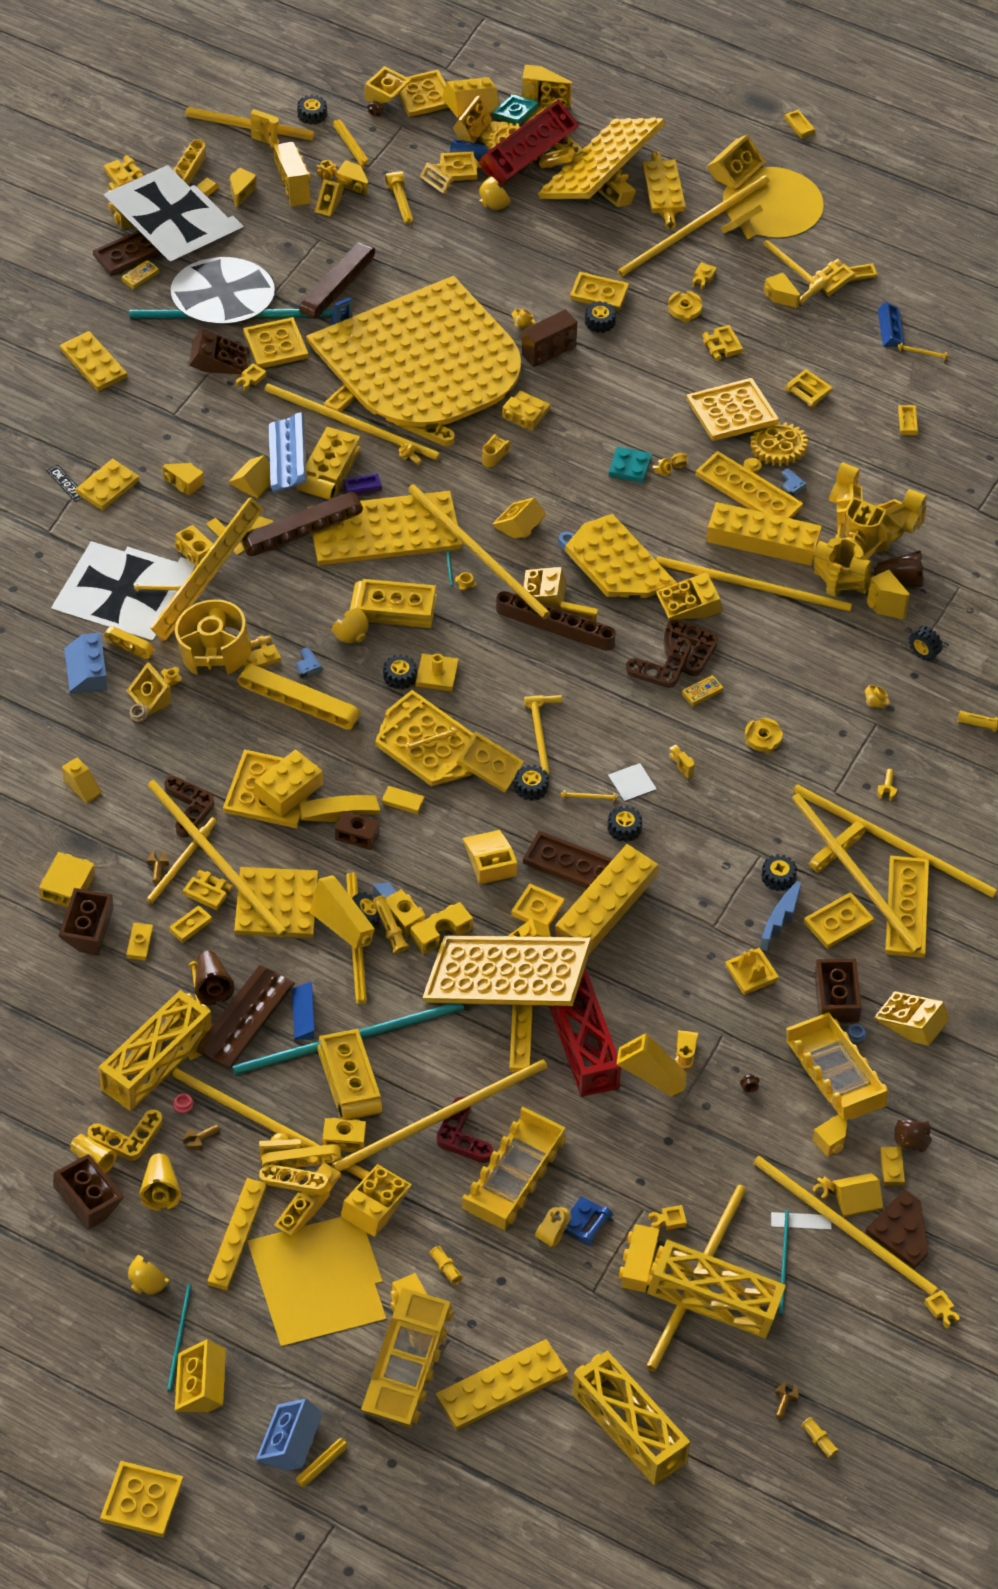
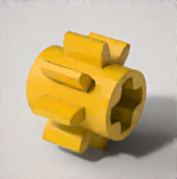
[317,160,337,181]

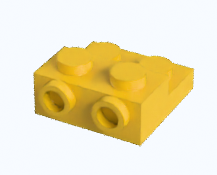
[502,391,551,431]

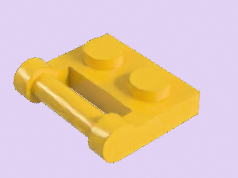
[250,109,279,148]
[785,369,833,409]

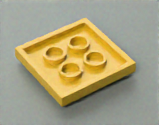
[397,70,449,117]
[243,317,308,368]
[100,1461,183,1538]

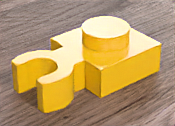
[692,262,717,290]
[236,364,267,392]
[669,745,695,779]
[648,1205,687,1230]
[924,1290,960,1329]

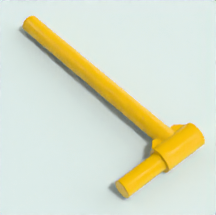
[763,240,828,305]
[524,695,562,776]

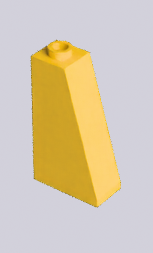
[309,875,375,949]
[617,1033,687,1097]

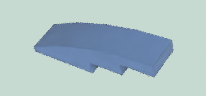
[760,881,801,951]

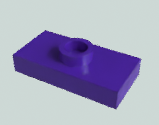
[343,473,382,495]

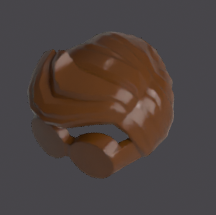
[894,1119,932,1152]

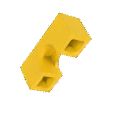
[410,902,473,955]

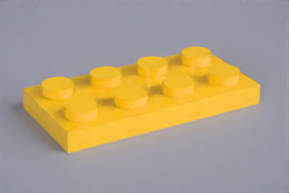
[59,331,128,392]

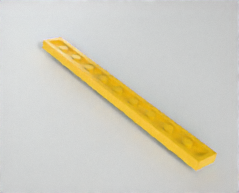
[150,497,264,641]

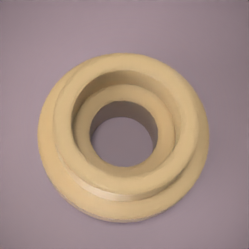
[130,704,149,722]

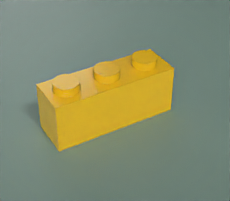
[618,1224,659,1293]

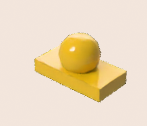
[259,1133,301,1161]

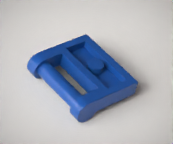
[564,1196,613,1246]

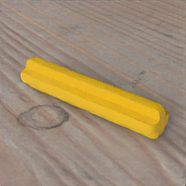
[296,1438,348,1488]

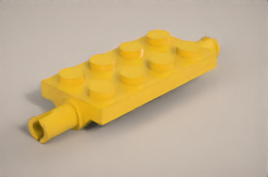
[642,152,686,229]

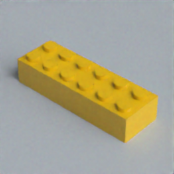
[706,502,822,566]
[556,844,658,954]

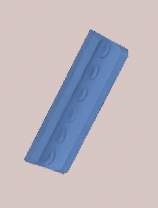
[269,412,307,493]

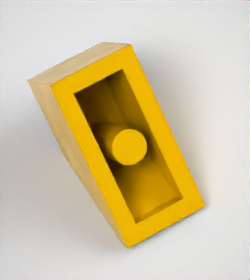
[229,167,257,207]
[315,179,345,217]
[763,273,800,308]
[62,757,102,804]
[812,1114,847,1157]

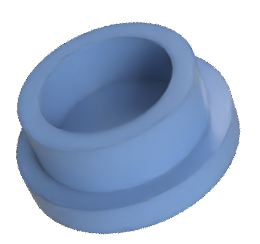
[846,1024,866,1044]

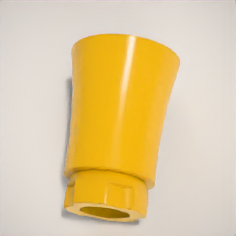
[70,1134,117,1174]

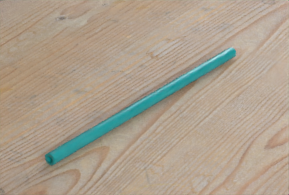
[129,309,334,319]
[232,1003,464,1075]

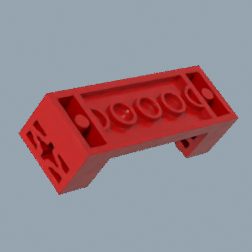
[478,99,579,187]

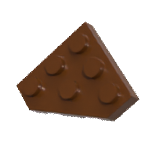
[865,1189,928,1269]

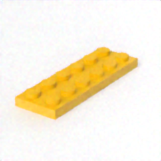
[695,451,803,519]
[885,856,929,958]
[435,1339,568,1431]

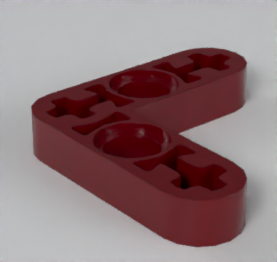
[437,1097,493,1163]

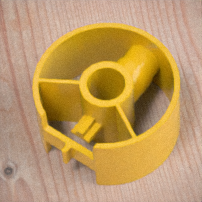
[175,599,252,675]

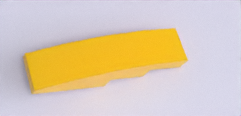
[298,795,380,823]

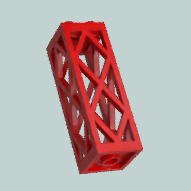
[548,969,622,1097]

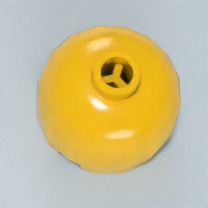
[479,176,511,211]
[331,607,369,644]
[128,1255,170,1295]

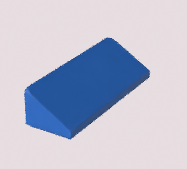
[450,139,490,161]
[878,302,904,347]
[292,982,315,1040]

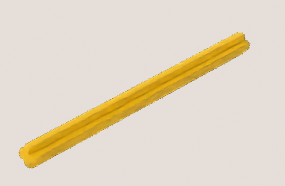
[185,107,314,141]
[346,872,367,1004]

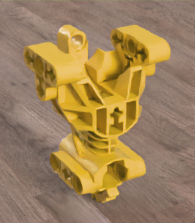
[814,462,927,597]

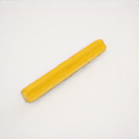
[333,119,369,166]

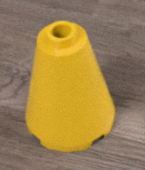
[139,1154,181,1211]

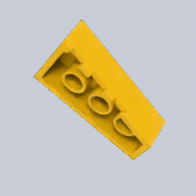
[273,142,311,207]

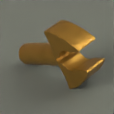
[147,850,169,884]
[183,1125,220,1150]
[775,1381,799,1420]

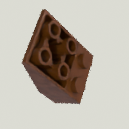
[189,328,249,375]

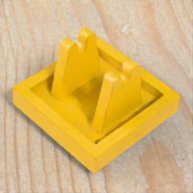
[725,948,779,995]

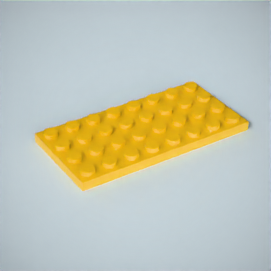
[538,117,666,199]
[307,491,462,566]
[423,936,592,1006]

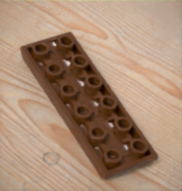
[196,965,295,1069]

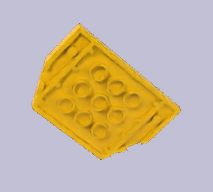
[565,514,677,598]
[375,690,474,786]

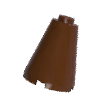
[874,550,924,587]
[195,951,235,1005]

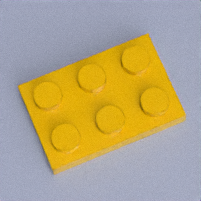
[570,272,629,311]
[76,458,139,511]
[456,731,524,793]
[803,892,875,949]

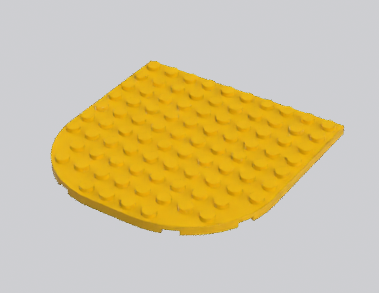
[306,276,521,427]

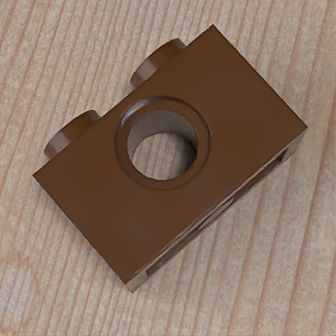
[335,811,379,850]

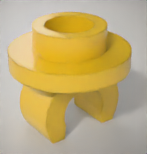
[653,458,672,476]
[813,1176,835,1199]

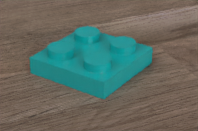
[492,95,539,125]
[608,446,652,484]

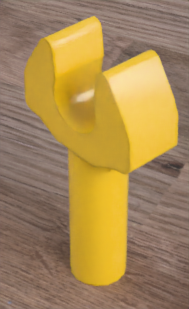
[877,769,897,801]

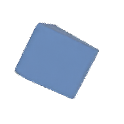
[373,882,397,898]

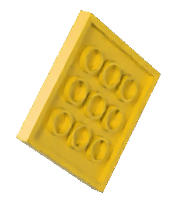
[686,378,779,441]
[223,749,318,828]
[234,867,318,938]

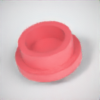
[173,1094,194,1113]

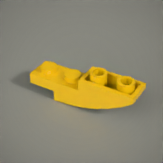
[274,1162,341,1237]

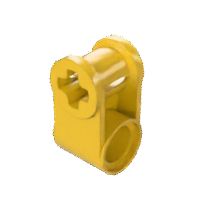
[482,434,511,467]
[675,1030,698,1070]
[535,1207,571,1248]

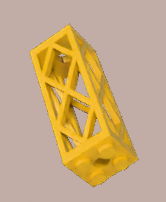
[98,990,212,1112]
[646,1240,786,1339]
[572,1350,690,1486]

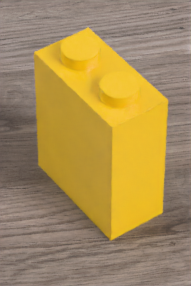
[39,852,95,907]

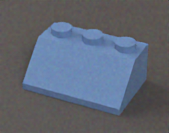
[64,633,107,694]
[256,1399,323,1471]

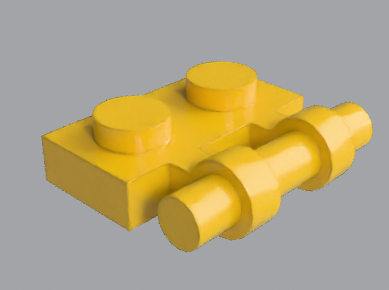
[103,155,143,186]
[814,259,855,297]
[702,325,743,361]
[243,635,281,668]
[183,870,234,911]

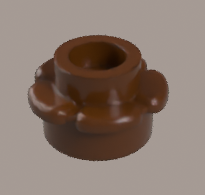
[367,101,383,116]
[740,1074,760,1093]

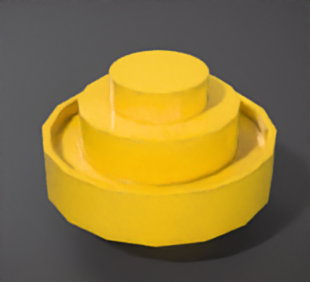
[512,308,536,330]
[865,685,890,709]

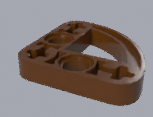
[664,619,718,676]

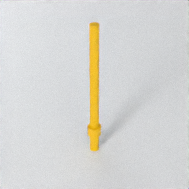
[146,817,217,904]

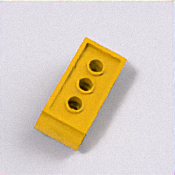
[297,427,360,500]
[350,579,437,628]
[317,1029,382,1120]

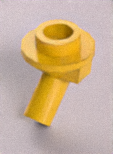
[399,443,422,466]

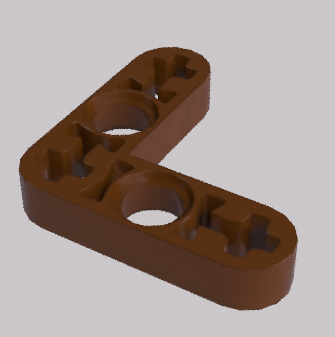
[626,637,691,688]
[164,776,214,838]

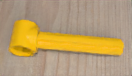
[385,171,413,225]

